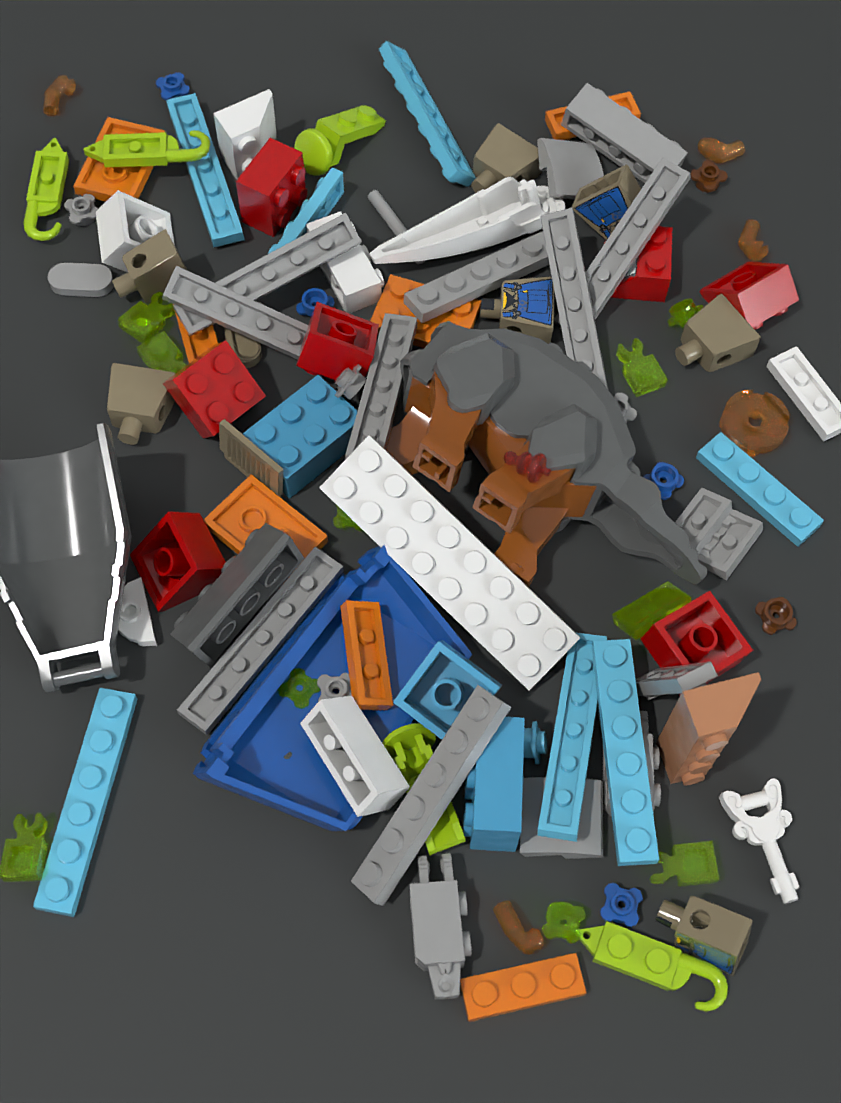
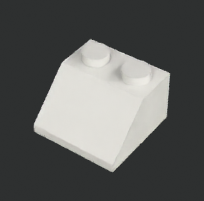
[214,89,277,179]
[96,191,174,273]

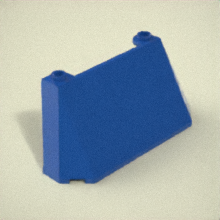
[193,544,472,831]

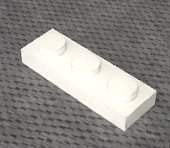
[766,346,841,441]

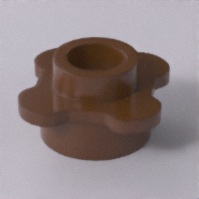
[690,160,728,192]
[755,597,797,635]

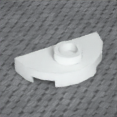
[118,577,157,647]

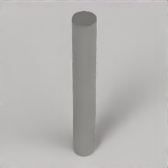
[368,190,425,264]

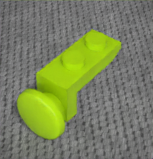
[294,105,386,176]
[382,723,466,855]

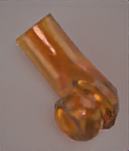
[43,75,76,116]
[697,137,745,164]
[738,220,769,262]
[493,901,544,955]

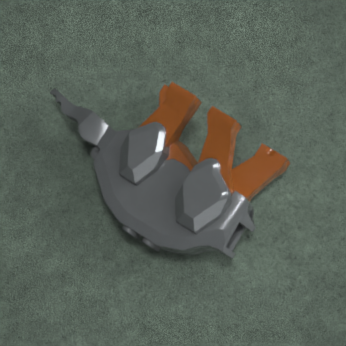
[386,321,707,587]

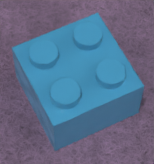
[393,640,502,740]

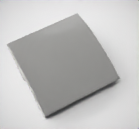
[537,138,604,200]
[675,488,763,580]
[520,777,603,859]

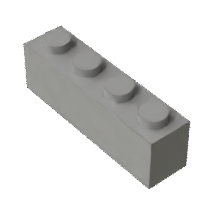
[561,83,688,183]

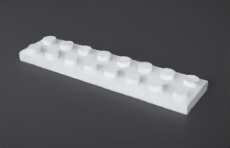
[319,435,580,690]

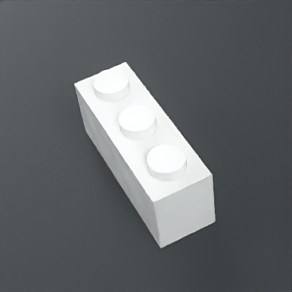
[306,211,385,314]
[300,695,410,817]

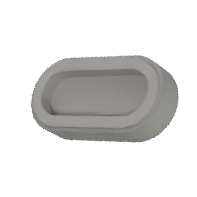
[48,263,114,297]

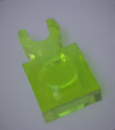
[118,292,175,344]
[136,331,186,374]
[616,338,668,397]
[0,813,48,882]
[650,841,720,887]

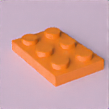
[73,117,165,202]
[370,274,481,348]
[203,474,328,584]

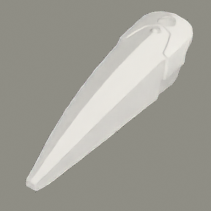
[369,177,566,264]

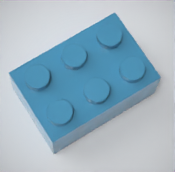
[243,375,357,499]
[463,717,524,852]

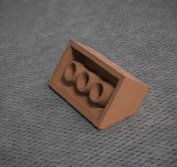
[656,672,761,785]

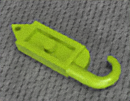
[84,130,211,168]
[23,138,69,241]
[575,921,728,1011]

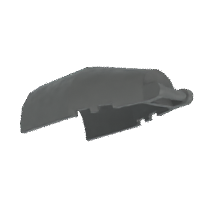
[0,423,132,693]

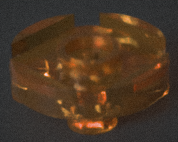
[719,390,790,457]

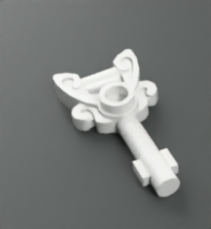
[719,779,799,904]

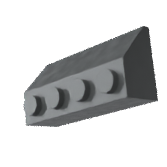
[170,523,304,669]

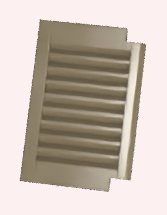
[219,419,284,497]

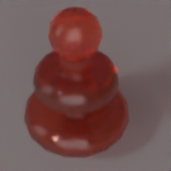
[503,451,551,483]

